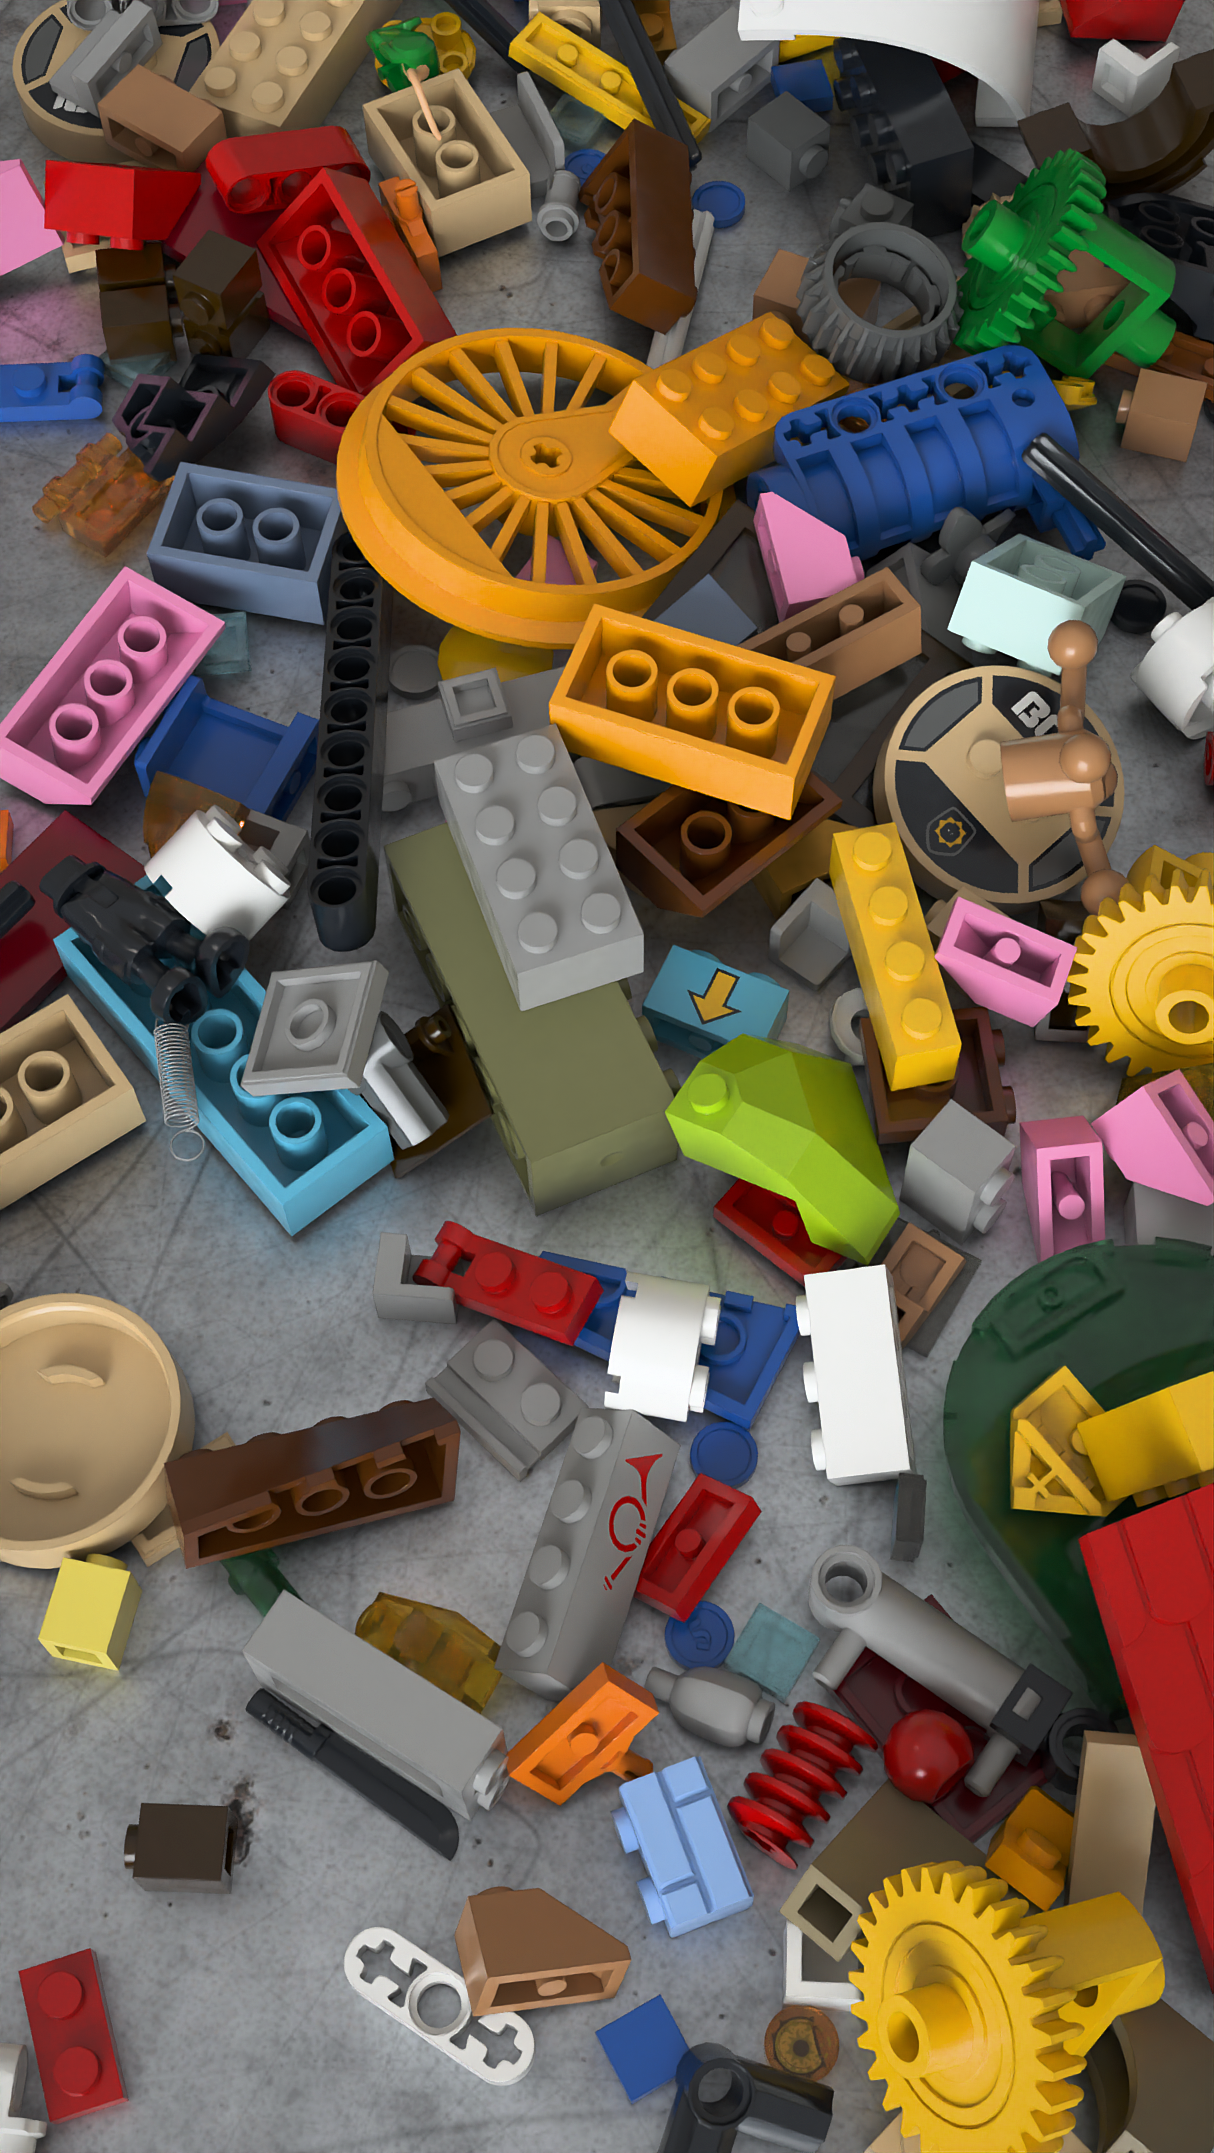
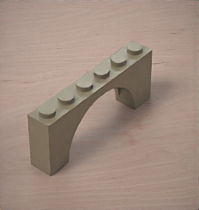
[779,1778,1214,2153]

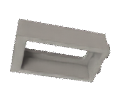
[242,1589,511,1822]

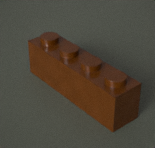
[578,119,698,335]
[164,1397,461,1569]

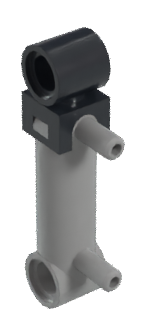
[808,1545,1119,1797]

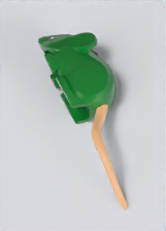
[366,16,442,141]

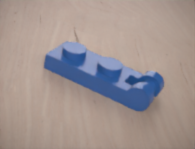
[0,354,105,423]

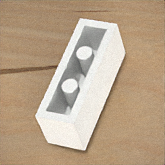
[796,1264,917,1486]

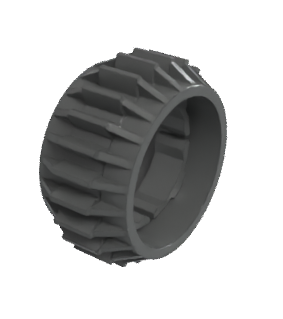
[796,222,964,384]

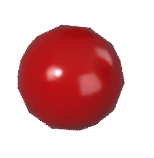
[883,1709,974,1804]

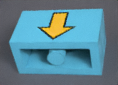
[642,945,790,1059]

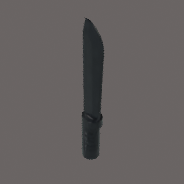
[245,1688,459,1861]

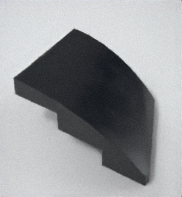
[112,354,276,482]

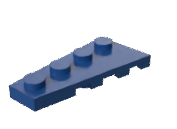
[539,1251,800,1431]

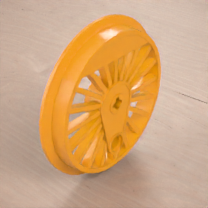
[336,328,736,650]

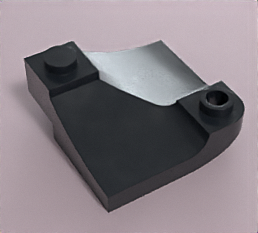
[1101,192,1214,344]

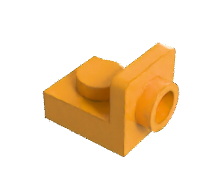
[985,1786,1074,1912]

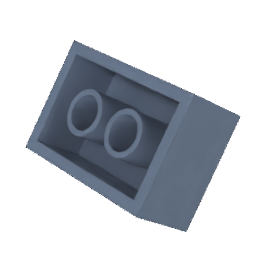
[147,462,349,625]

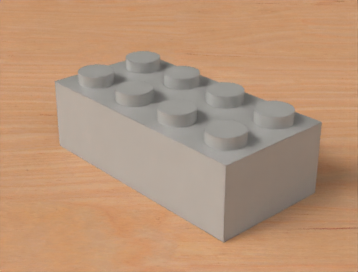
[434,723,644,1011]

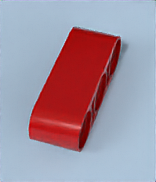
[205,126,371,214]
[268,370,417,465]

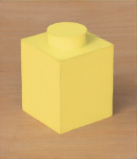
[38,1554,142,1671]

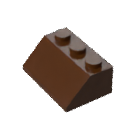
[616,771,843,918]

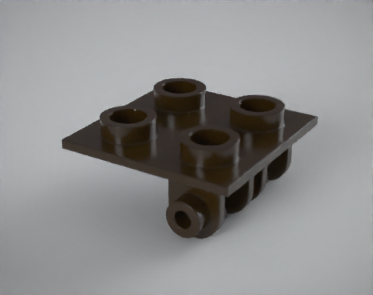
[360,1004,495,1179]

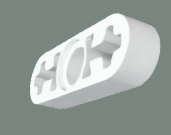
[344,1927,536,2086]

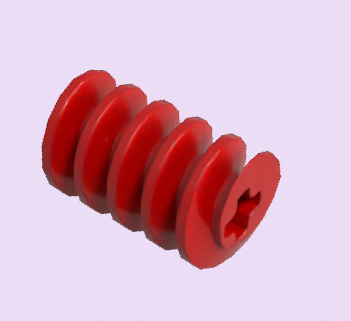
[727,1701,879,1870]

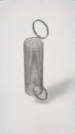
[154,1018,205,1161]

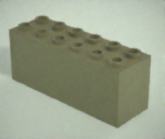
[384,822,681,1217]

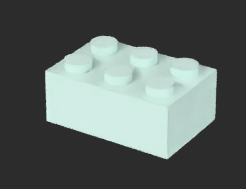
[947,533,1127,677]

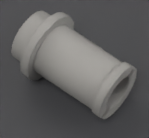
[537,170,581,241]

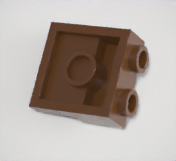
[859,1006,1016,1144]

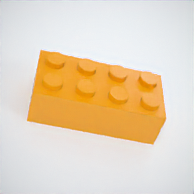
[608,312,851,508]
[549,603,836,820]

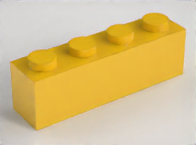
[829,822,962,1091]

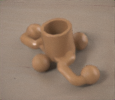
[1000,620,1129,916]

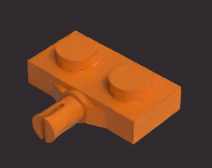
[378,176,443,292]
[505,1662,659,1806]

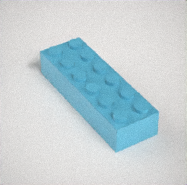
[53,875,394,1236]

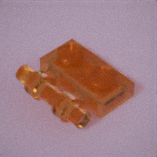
[32,433,175,557]

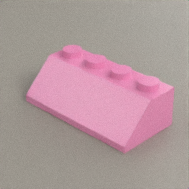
[0,566,226,805]

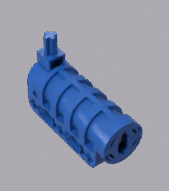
[747,344,1106,561]

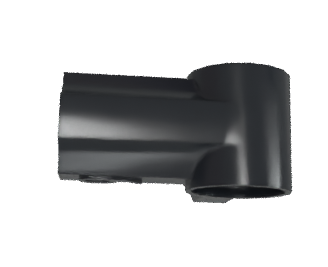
[657,2042,834,2153]

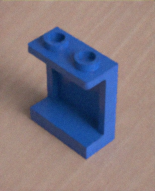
[134,674,319,834]

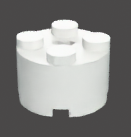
[1130,597,1214,740]
[144,804,291,941]
[604,1271,721,1422]

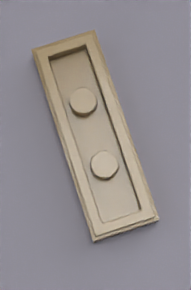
[1064,1730,1156,1916]

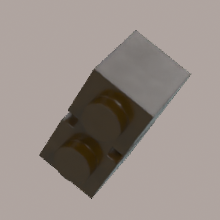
[173,230,270,359]
[95,242,185,369]

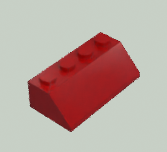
[256,167,458,396]

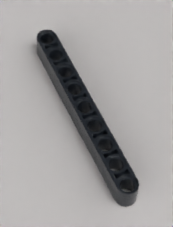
[307,531,394,952]

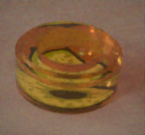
[763,2005,839,2082]

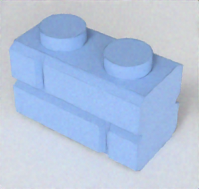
[611,1756,754,1938]

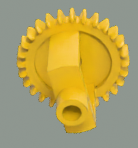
[1067,845,1214,1092]
[849,1860,1165,2153]

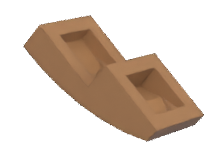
[881,1222,967,1350]

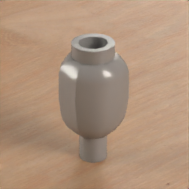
[644,1666,775,1747]

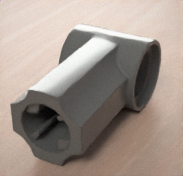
[348,1011,450,1150]

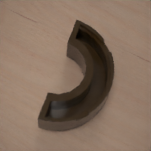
[1017,49,1214,202]

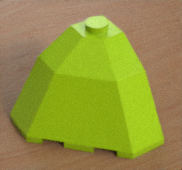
[665,1033,900,1266]

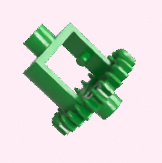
[952,148,1176,379]

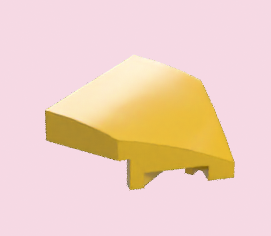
[1010,1365,1129,1517]

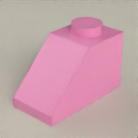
[753,492,865,623]
[934,896,1078,1027]
[1091,1069,1214,1206]
[1019,1116,1106,1272]

